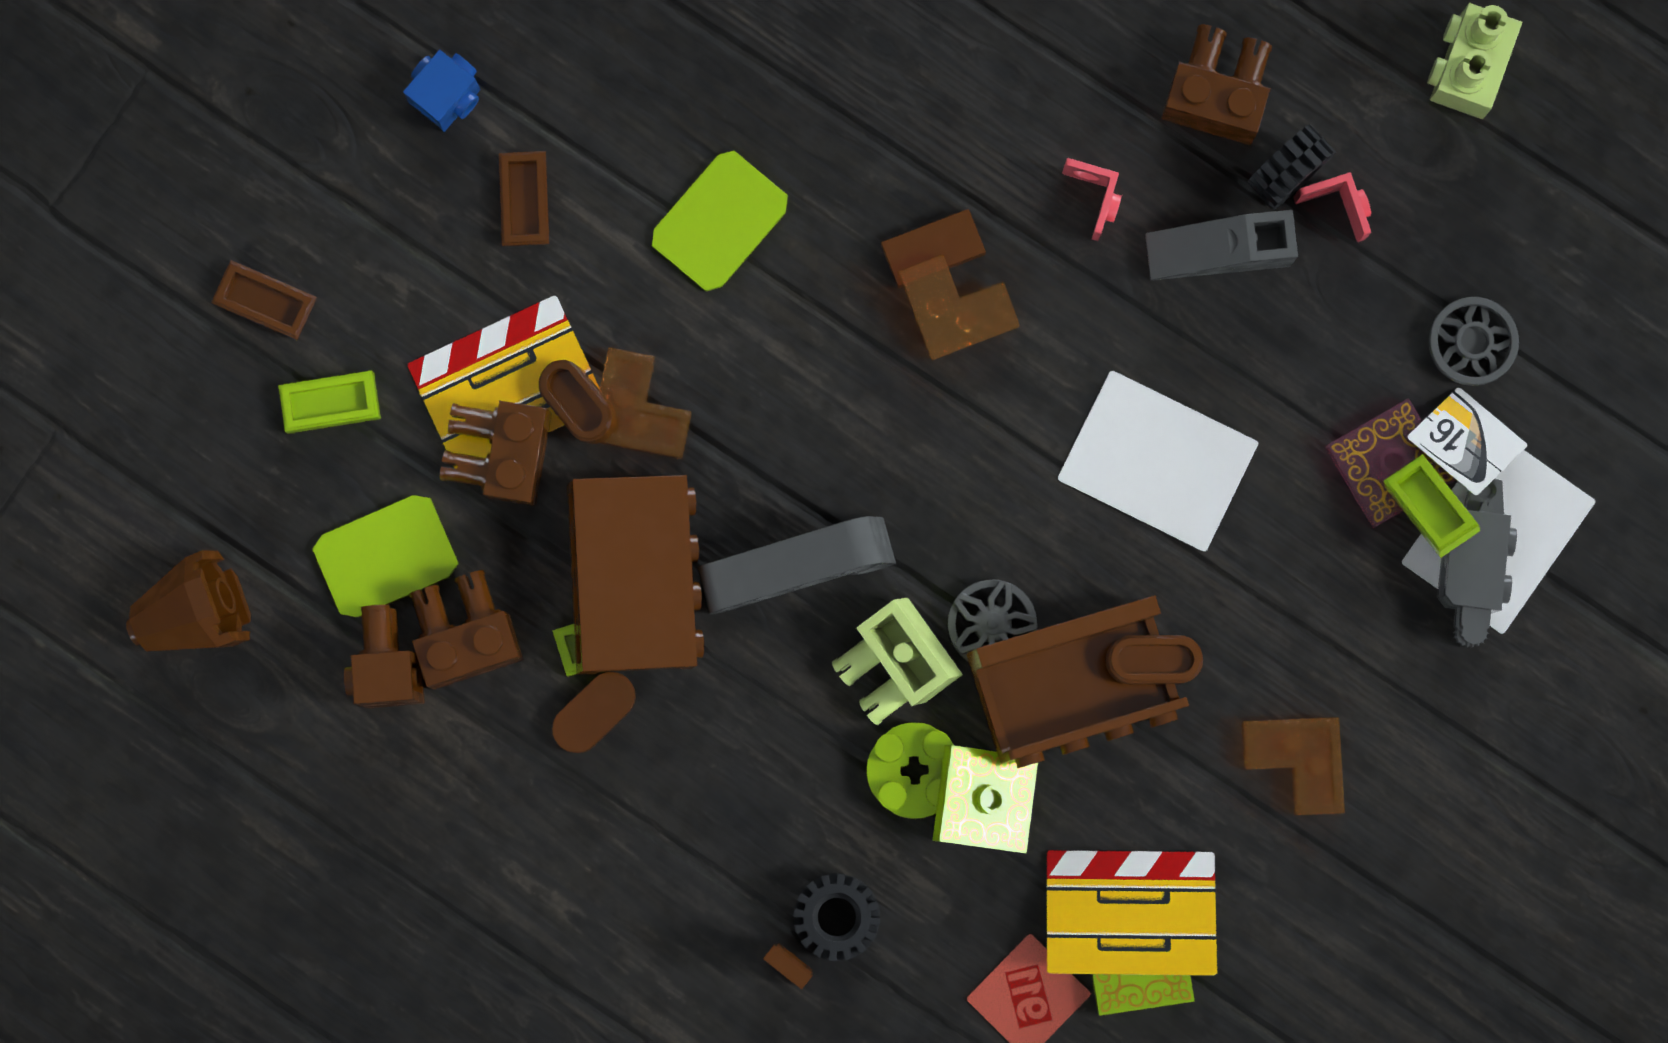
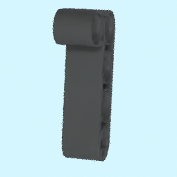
[697,516,896,614]

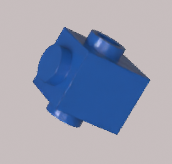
[403,49,481,132]

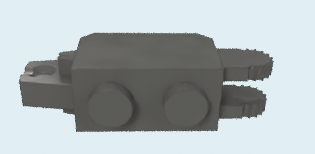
[1437,479,1517,648]

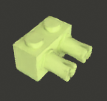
[1427,3,1522,119]
[832,598,963,725]

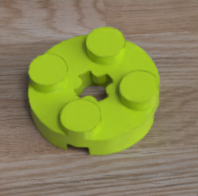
[867,723,954,819]

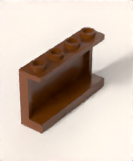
[567,475,704,675]
[966,595,1189,769]

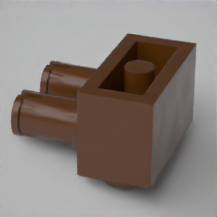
[1161,24,1272,145]
[440,400,552,506]
[409,570,524,690]
[344,605,425,708]

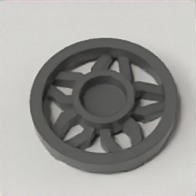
[1429,297,1519,386]
[948,580,1037,662]

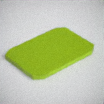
[652,151,788,292]
[313,495,459,618]

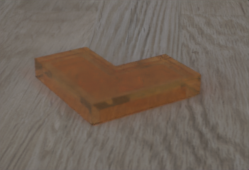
[898,254,1020,360]
[600,347,692,460]
[1242,717,1345,815]

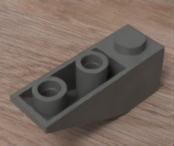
[1145,210,1298,281]

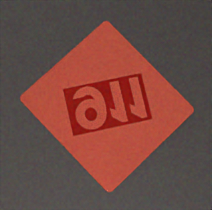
[967,934,1090,1043]

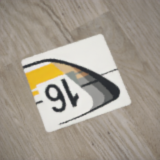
[1408,388,1527,495]

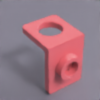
[1062,158,1122,241]
[1293,172,1371,242]

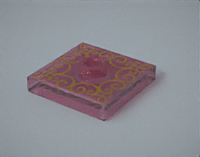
[1325,398,1456,528]

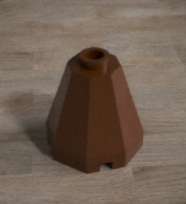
[126,550,251,652]

